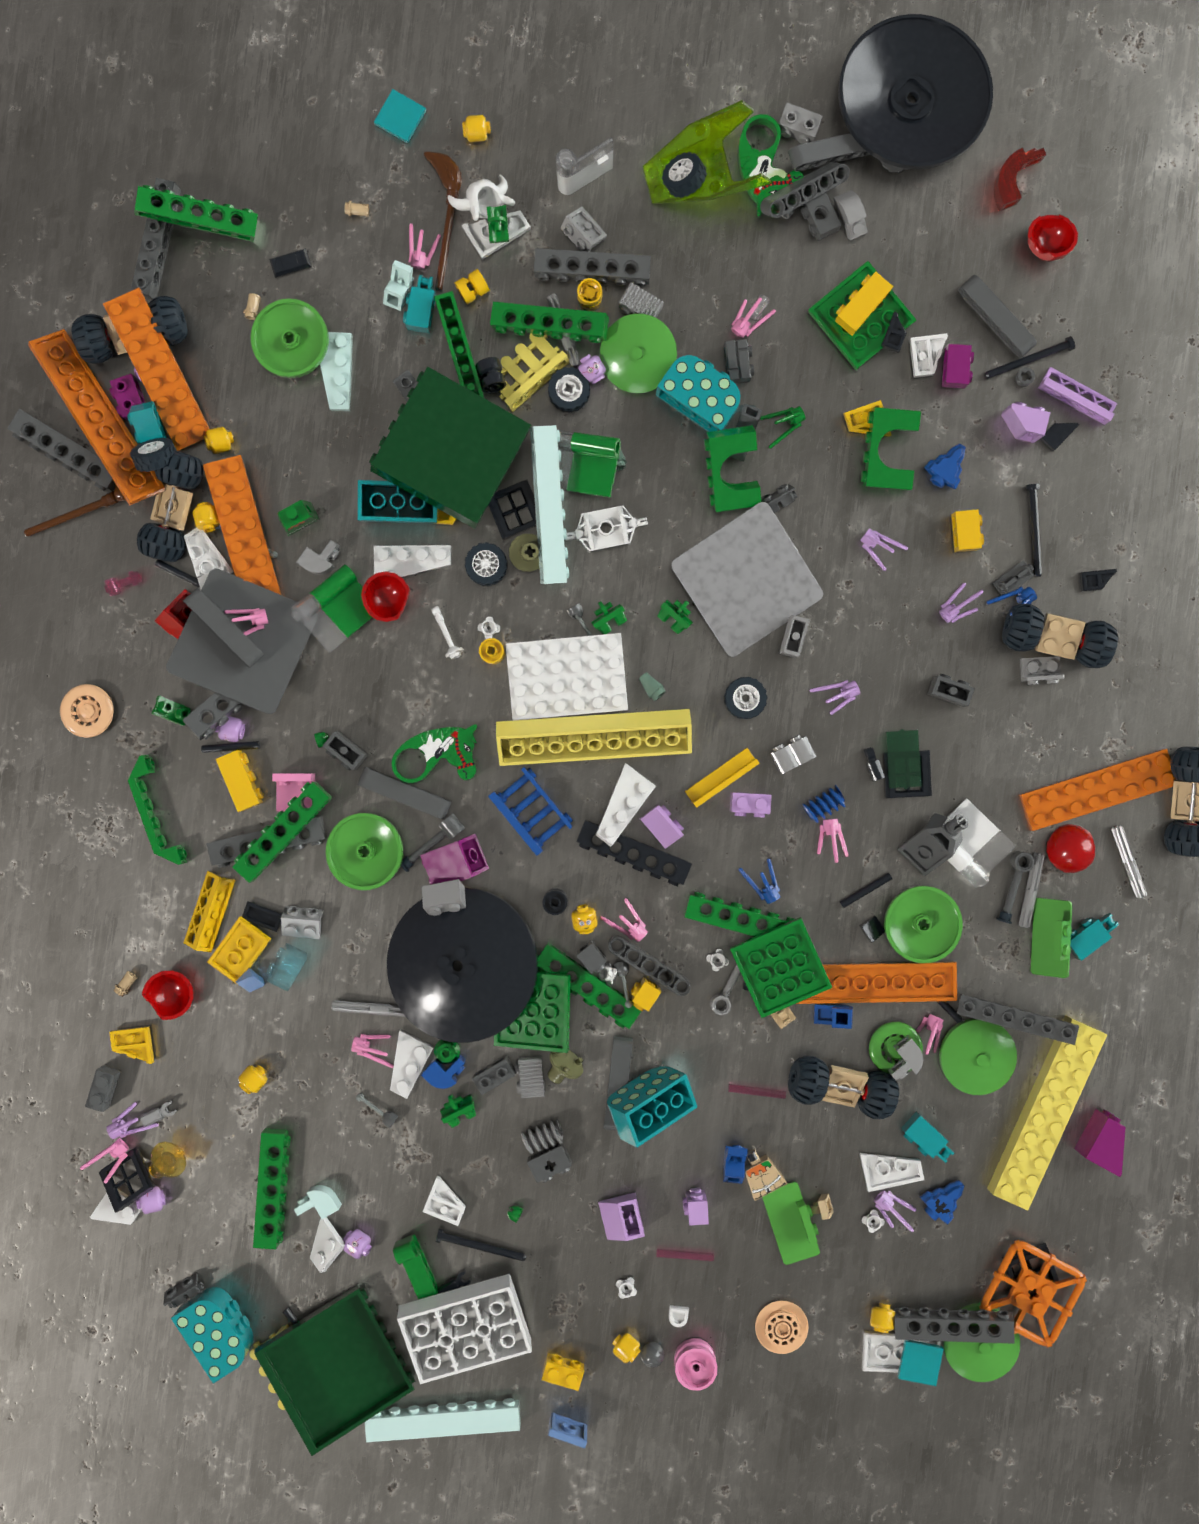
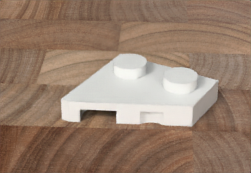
[909,333,948,378]
[423,1176,466,1226]
[90,1189,142,1225]
[310,1217,345,1273]

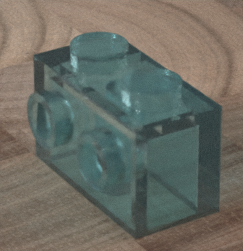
[266,943,307,992]

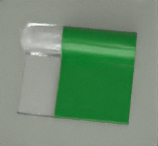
[557,430,621,498]
[291,564,373,653]

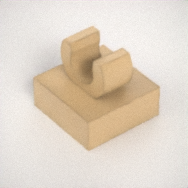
[771,1007,796,1029]
[811,1193,833,1220]

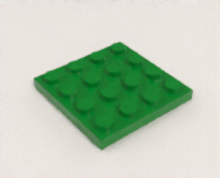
[808,261,916,370]
[730,917,833,1018]
[494,972,571,1053]

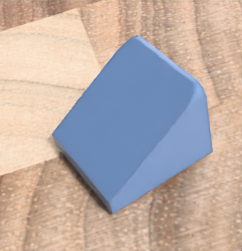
[236,968,265,992]

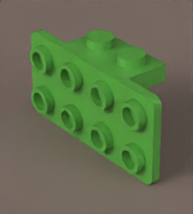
[1031,898,1072,978]
[762,1181,820,1265]

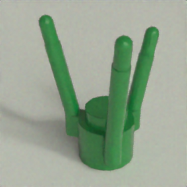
[760,406,806,449]

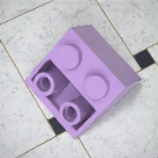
[1001,402,1050,443]
[640,804,684,849]
[598,1193,645,1241]

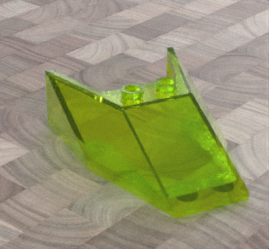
[643,100,772,204]

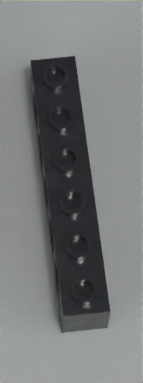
[576,820,692,887]

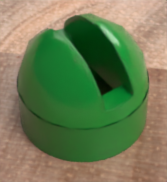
[314,732,329,748]
[507,1205,523,1223]

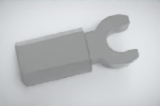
[140,1100,177,1127]

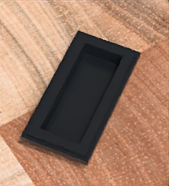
[269,248,312,278]
[242,901,282,932]

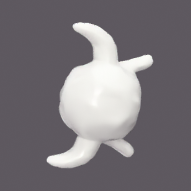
[448,175,515,221]

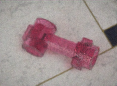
[104,571,142,596]

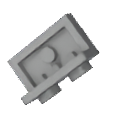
[281,906,323,939]

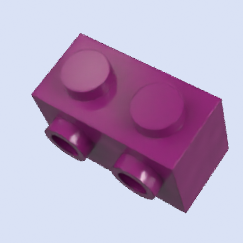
[942,344,974,389]
[109,373,146,422]

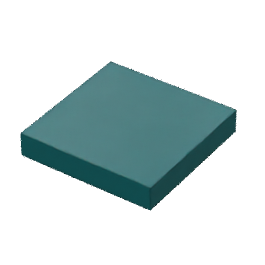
[374,89,427,144]
[897,1340,944,1386]

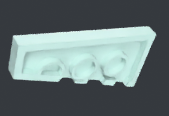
[320,332,353,411]

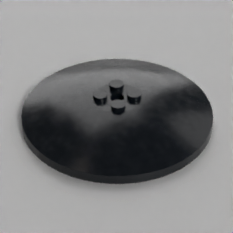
[838,14,993,169]
[387,887,538,1043]

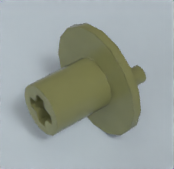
[509,534,539,572]
[547,1050,583,1084]

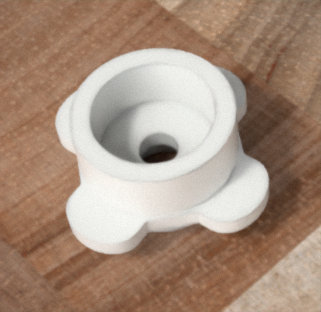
[478,617,501,639]
[706,949,729,971]
[599,963,617,985]
[862,1209,885,1233]
[616,1277,637,1299]

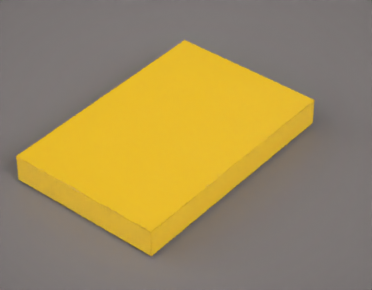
[207,916,271,985]

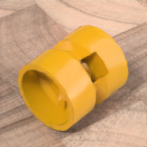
[454,269,490,305]
[577,278,602,311]
[479,638,505,665]

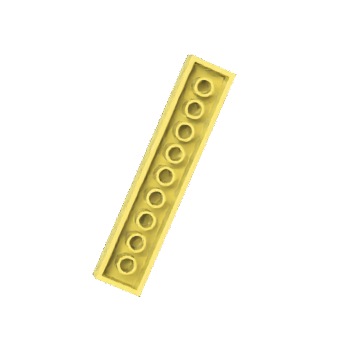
[496,709,692,766]
[987,1015,1107,1210]

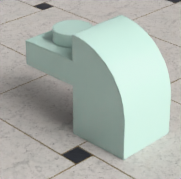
[383,260,414,311]
[294,1185,342,1219]

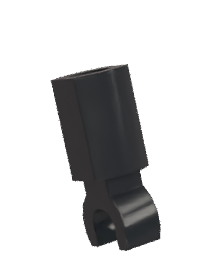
[864,747,885,781]
[437,1269,471,1294]

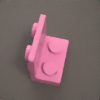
[272,773,315,812]

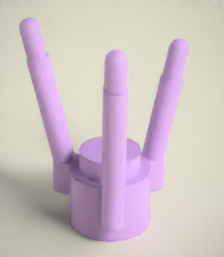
[860,528,908,571]
[939,583,984,623]
[810,680,860,715]
[107,1102,159,1139]
[874,1190,917,1232]

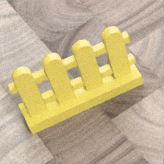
[499,333,570,413]

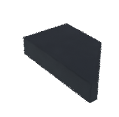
[881,311,907,353]
[1040,423,1079,451]
[1079,569,1117,592]

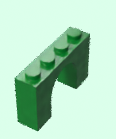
[861,407,921,490]
[704,425,761,512]

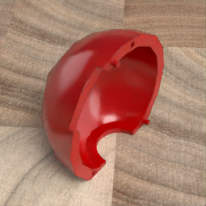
[1027,214,1078,261]
[361,571,410,622]
[1047,824,1095,873]
[142,970,194,1020]

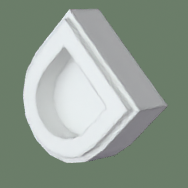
[669,1305,689,1327]

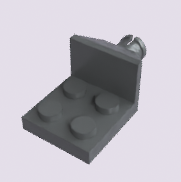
[898,813,968,876]

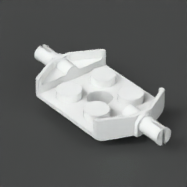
[565,505,648,552]

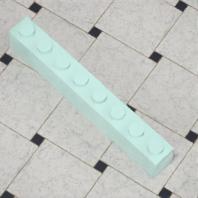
[530,425,569,584]
[365,1398,521,1442]

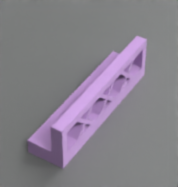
[1038,367,1117,425]

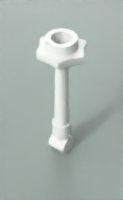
[431,606,464,660]

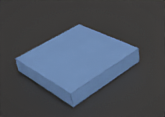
[548,1413,588,1448]

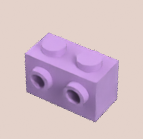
[730,792,771,817]
[683,1188,709,1226]

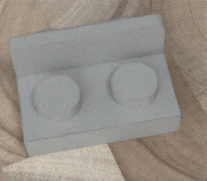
[561,207,607,252]
[1020,656,1064,685]

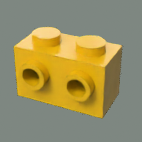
[951,509,984,553]
[631,976,661,1012]
[542,1353,584,1391]

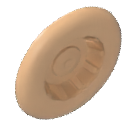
[60,684,114,738]
[755,1301,809,1354]

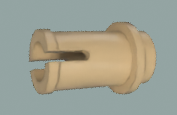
[345,201,369,217]
[243,293,261,320]
[114,971,137,997]

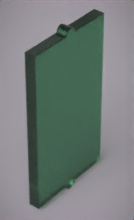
[886,729,922,789]

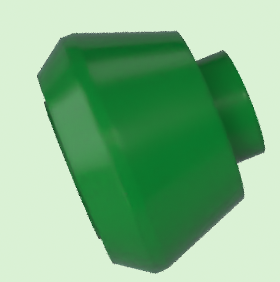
[434,1040,460,1064]

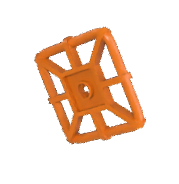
[979,1239,1087,1348]

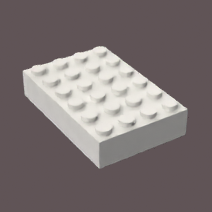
[506,633,628,721]
[397,1274,532,1384]

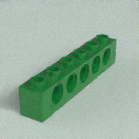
[135,185,258,242]
[434,291,484,398]
[490,301,609,343]
[232,782,333,883]
[683,892,795,937]
[538,942,641,1029]
[253,1128,291,1250]

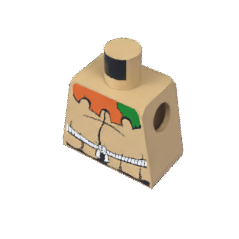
[745,1150,787,1201]

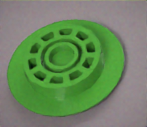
[869,1022,923,1074]

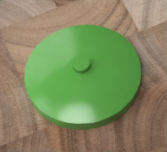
[251,299,329,378]
[600,313,677,393]
[326,813,403,890]
[884,886,963,963]
[939,1018,1017,1095]
[942,1303,1020,1382]

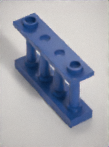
[488,767,573,856]

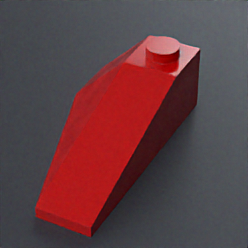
[154,589,192,639]

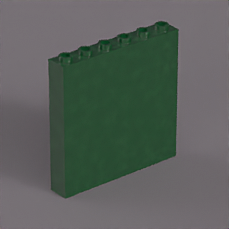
[369,367,532,529]
[254,1284,415,1456]

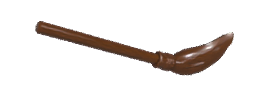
[424,152,462,291]
[24,485,126,537]

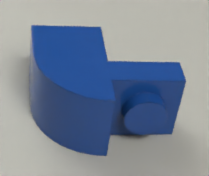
[814,1004,853,1029]
[421,1055,466,1089]
[723,1145,747,1184]

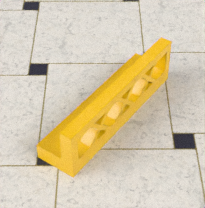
[684,748,760,808]
[183,871,235,952]

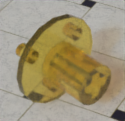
[149,1141,186,1178]

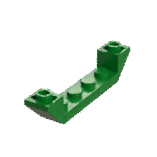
[128,755,188,865]

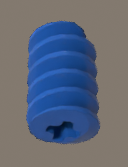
[802,785,846,823]

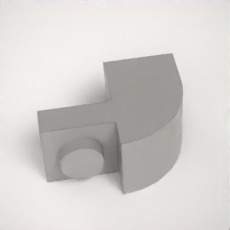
[834,190,868,240]
[296,540,340,575]
[888,1035,923,1080]

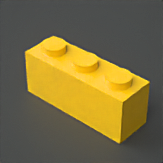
[835,272,894,336]
[216,750,264,812]

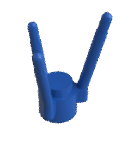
[986,587,1037,616]
[738,858,781,904]

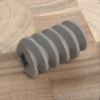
[521,1119,563,1154]

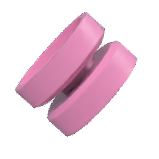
[674,1338,717,1391]

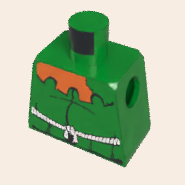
[277,500,320,537]

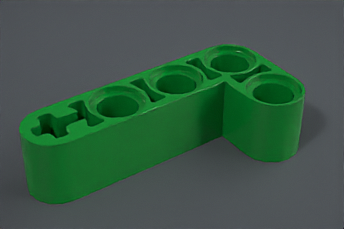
[393,1234,439,1300]

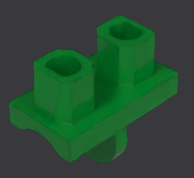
[487,205,509,243]
[657,599,693,634]
[591,601,627,635]
[151,696,191,726]
[440,1094,476,1128]

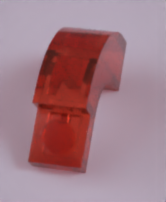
[994,148,1046,212]

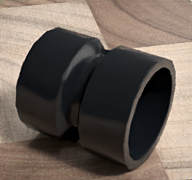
[475,357,507,394]
[542,888,568,915]

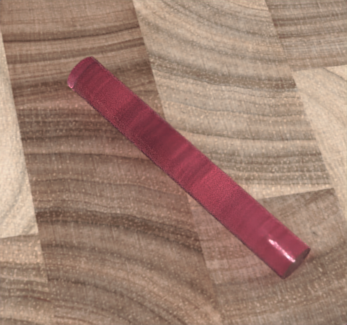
[728,1084,786,1099]
[656,1249,714,1261]

